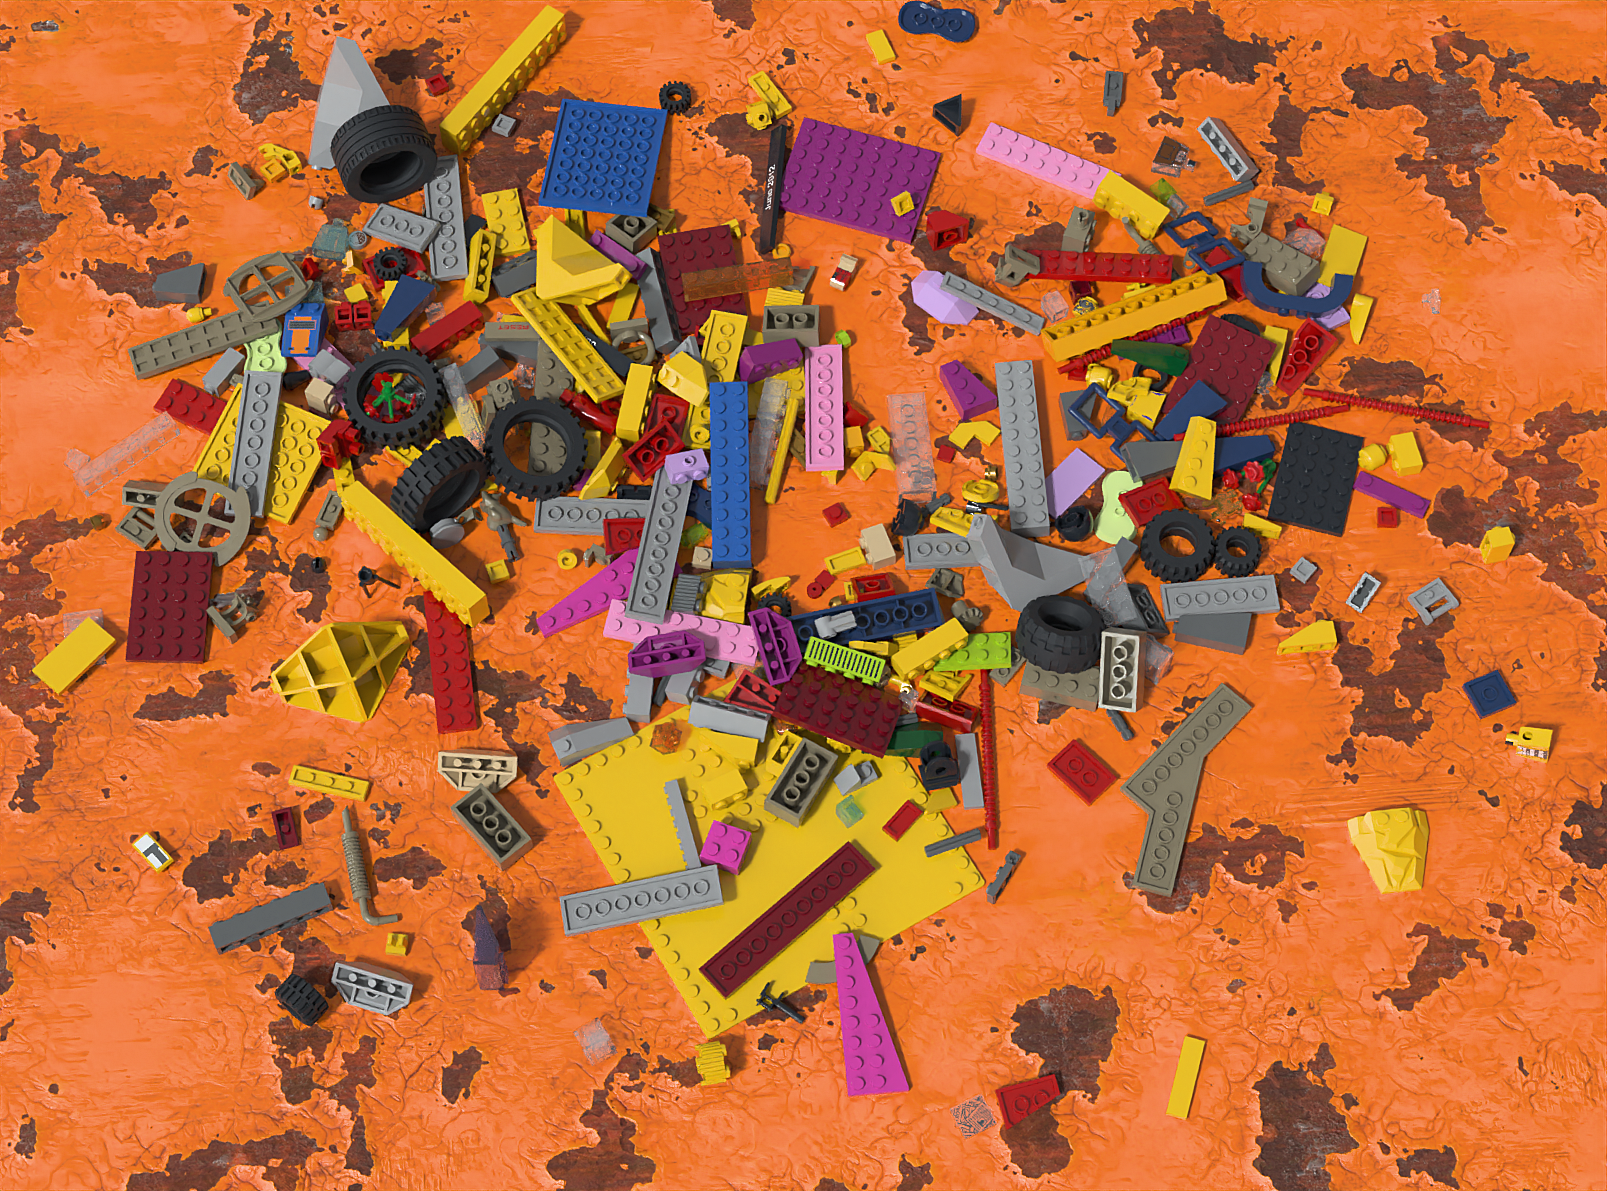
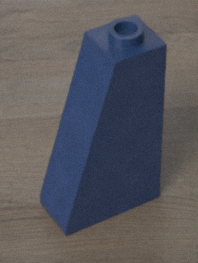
[374,274,437,343]
[1154,380,1227,441]
[1213,435,1276,479]

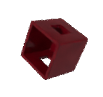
[1068,280,1092,306]

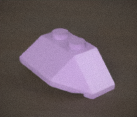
[911,270,979,325]

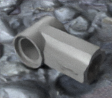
[814,611,856,640]

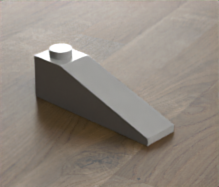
[547,717,634,767]

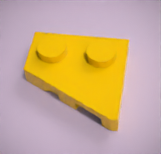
[919,670,972,702]

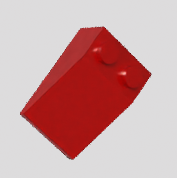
[643,393,690,453]

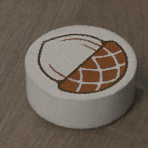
[348,231,367,250]

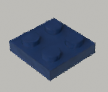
[1462,670,1516,720]

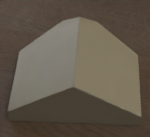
[925,568,964,598]

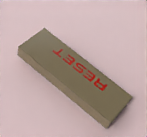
[485,322,541,342]

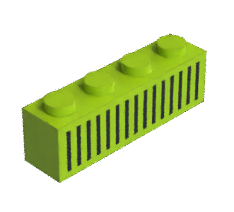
[803,636,886,685]

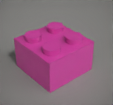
[700,820,752,875]

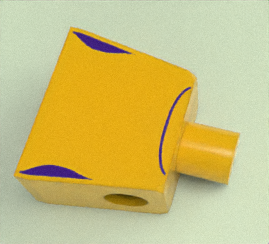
[1119,390,1166,432]

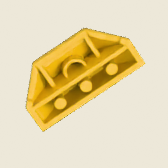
[656,351,710,408]
[578,436,627,500]

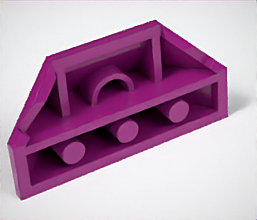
[748,607,802,686]
[627,630,706,678]

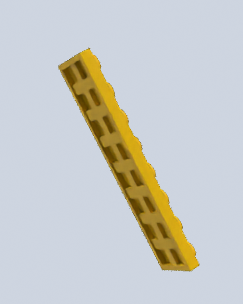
[510,287,626,403]

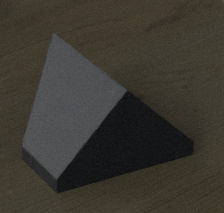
[932,94,962,137]

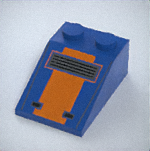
[281,303,329,357]

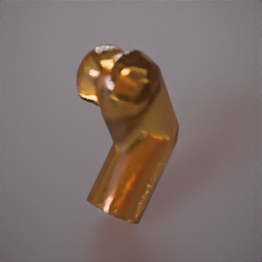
[770,716,798,736]

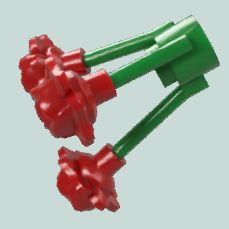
[1222,458,1276,512]

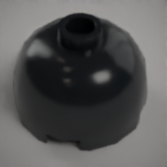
[891,498,925,537]
[1055,505,1094,542]

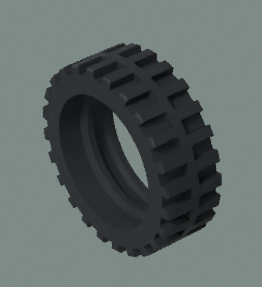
[342,346,448,451]
[483,396,588,502]
[390,436,490,534]

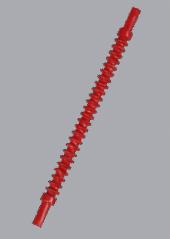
[1057,303,1223,375]
[1303,388,1489,429]
[1173,405,1349,442]
[979,669,997,850]

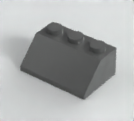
[490,249,537,298]
[1107,583,1170,644]

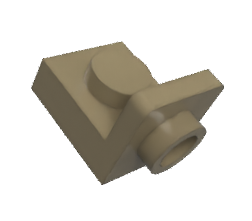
[583,543,614,568]

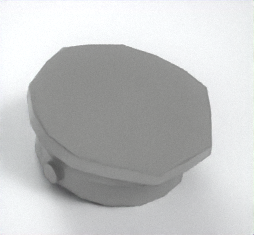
[429,518,465,549]

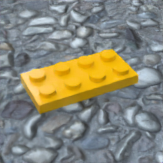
[481,188,530,258]

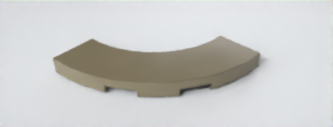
[805,935,880,985]

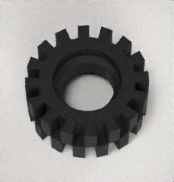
[659,80,691,115]
[373,247,408,281]
[757,592,792,617]

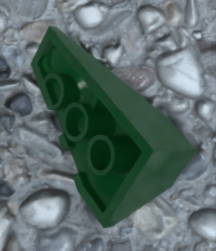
[1111,339,1189,377]
[861,721,943,758]

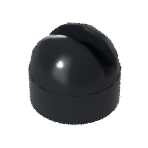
[311,557,327,574]

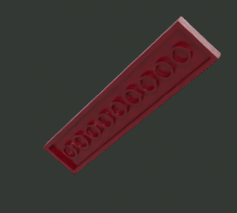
[699,841,876,1000]

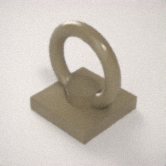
[610,317,655,366]

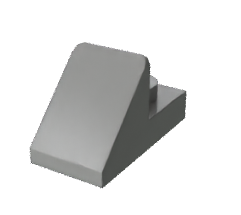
[834,761,878,796]

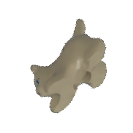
[479,491,527,531]

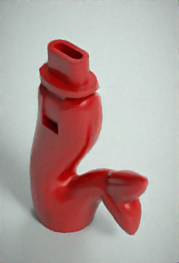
[559,388,621,436]

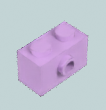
[664,448,709,484]

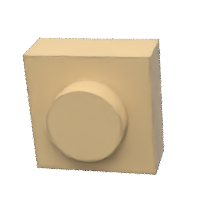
[692,547,712,570]

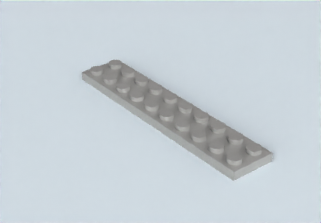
[624,464,693,625]

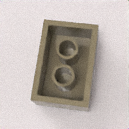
[762,305,821,347]

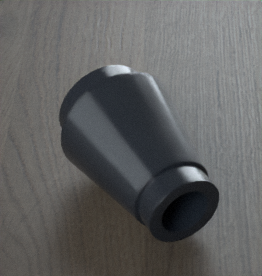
[282,369,310,390]

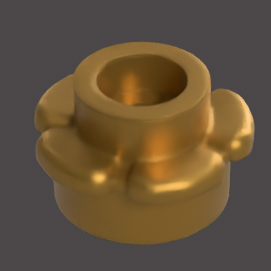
[985,464,998,481]

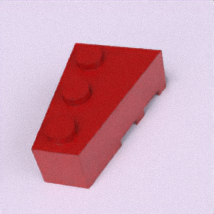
[1191,246,1246,303]
[724,669,781,714]

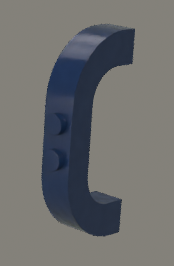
[1240,260,1353,319]

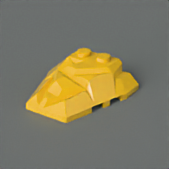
[669,568,753,625]
[1347,807,1429,894]

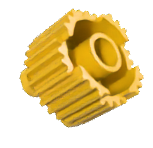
[694,1041,730,1086]

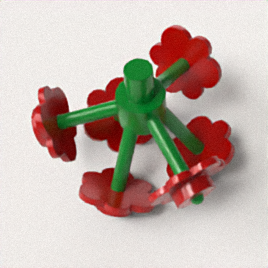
[363,372,418,424]

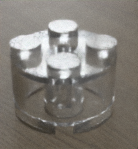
[573,1017,618,1066]

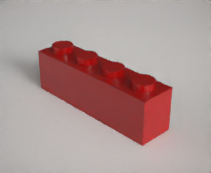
[410,300,485,361]

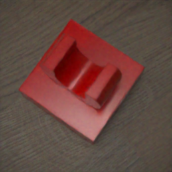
[300,257,324,282]

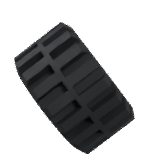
[1212,526,1262,578]
[274,973,329,1027]

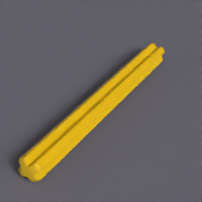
[765,399,800,504]

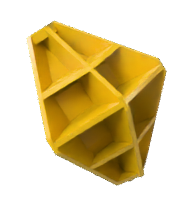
[536,214,633,307]
[270,621,411,724]

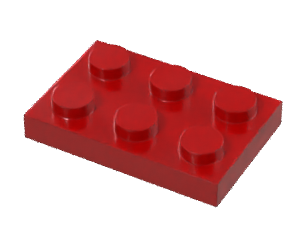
[362,246,427,292]
[1118,477,1184,529]
[1046,739,1117,806]

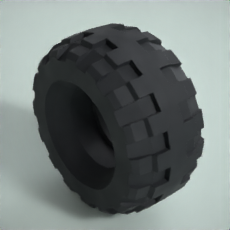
[1015,595,1106,674]

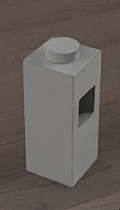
[202,347,246,397]

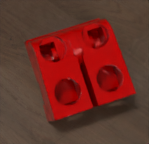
[335,300,374,332]
[316,419,365,470]

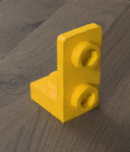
[583,430,602,469]
[851,451,897,481]

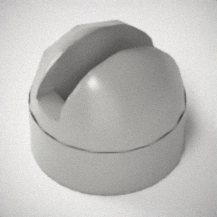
[309,195,324,210]

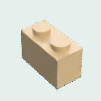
[304,377,339,417]
[859,523,896,570]

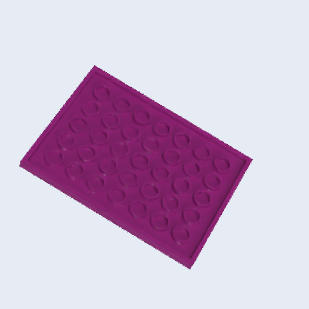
[779,117,941,244]

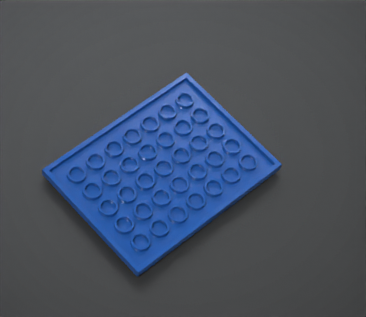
[538,99,668,217]

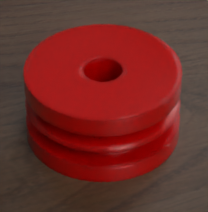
[807,582,822,599]

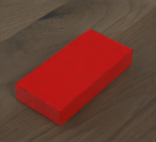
[882,800,923,842]

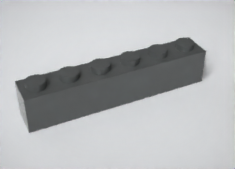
[635,247,683,355]
[208,882,334,955]

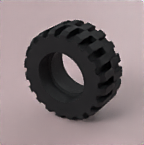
[1140,508,1215,583]

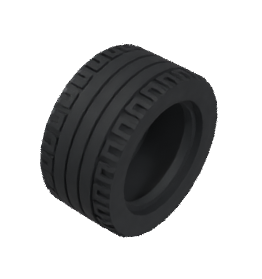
[330,105,438,203]

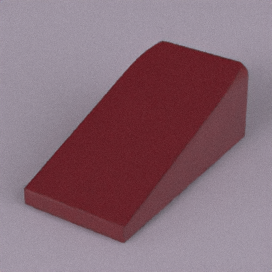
[271,807,300,850]

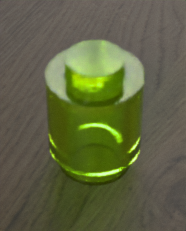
[680,523,709,549]

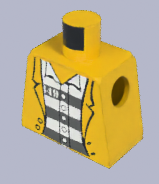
[1505,727,1553,763]

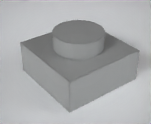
[492,114,516,137]
[1290,557,1317,584]

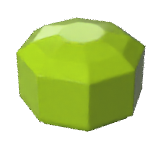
[835,329,851,349]

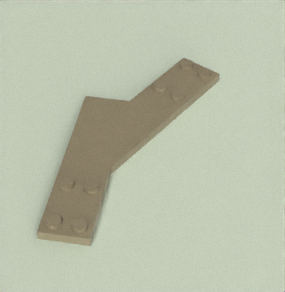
[1120,683,1252,897]

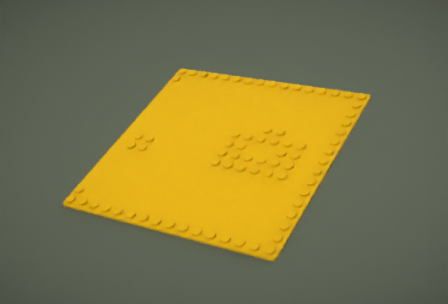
[554,657,985,1039]

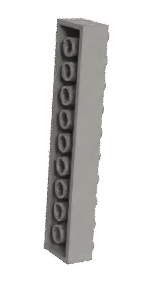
[995,360,1050,538]

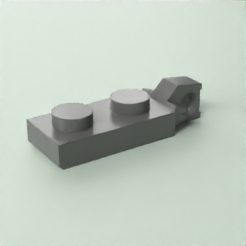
[1103,70,1123,117]
[986,850,1021,904]

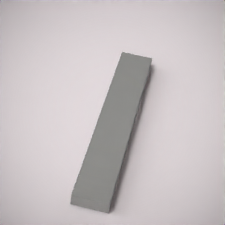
[939,271,1045,336]

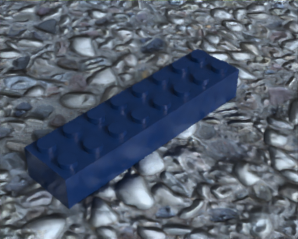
[784,588,943,657]

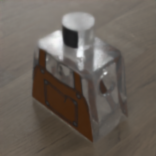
[1151,136,1196,177]

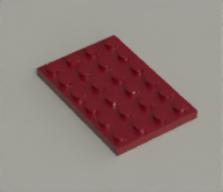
[657,224,749,336]
[1160,314,1277,438]
[125,551,214,664]
[772,660,905,759]

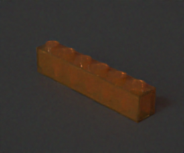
[681,257,794,302]

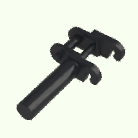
[756,982,805,1024]

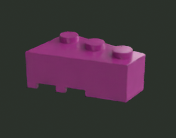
[736,338,803,385]
[939,360,998,421]

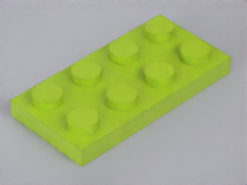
[933,632,1012,672]

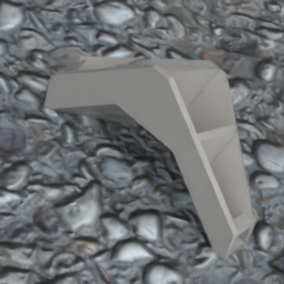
[308,36,390,171]
[966,514,1095,612]

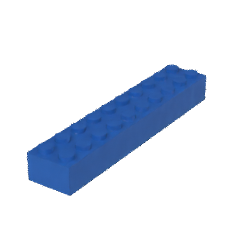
[710,381,752,569]

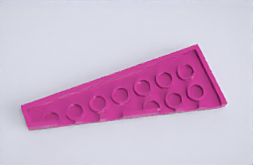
[536,548,683,638]
[832,933,909,1097]

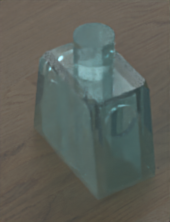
[311,218,349,261]

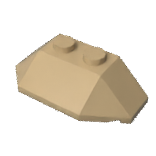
[437,749,518,793]

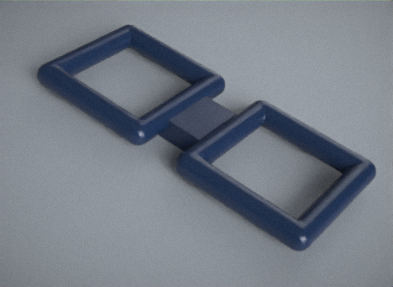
[1162,211,1246,275]
[1068,382,1160,463]

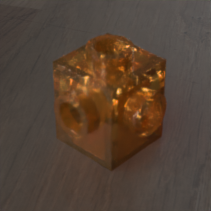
[650,722,682,755]

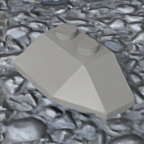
[331,961,414,1015]

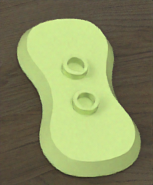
[243,318,287,374]
[1093,471,1145,545]

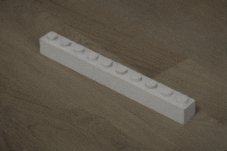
[663,779,702,871]

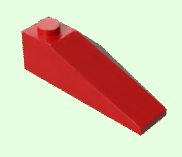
[1276,317,1339,397]

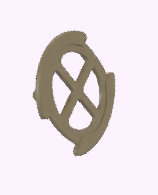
[223,251,314,323]
[154,471,251,567]

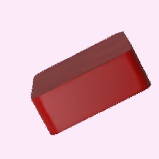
[937,445,955,464]
[815,570,835,591]

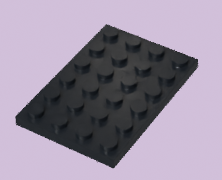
[1267,421,1364,537]

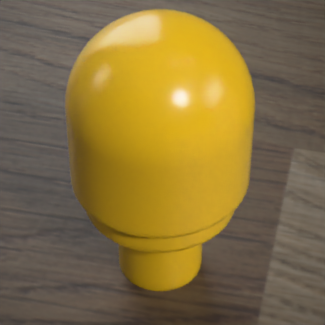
[186,307,212,323]

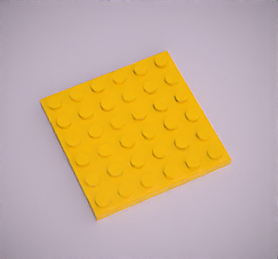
[192,383,331,526]

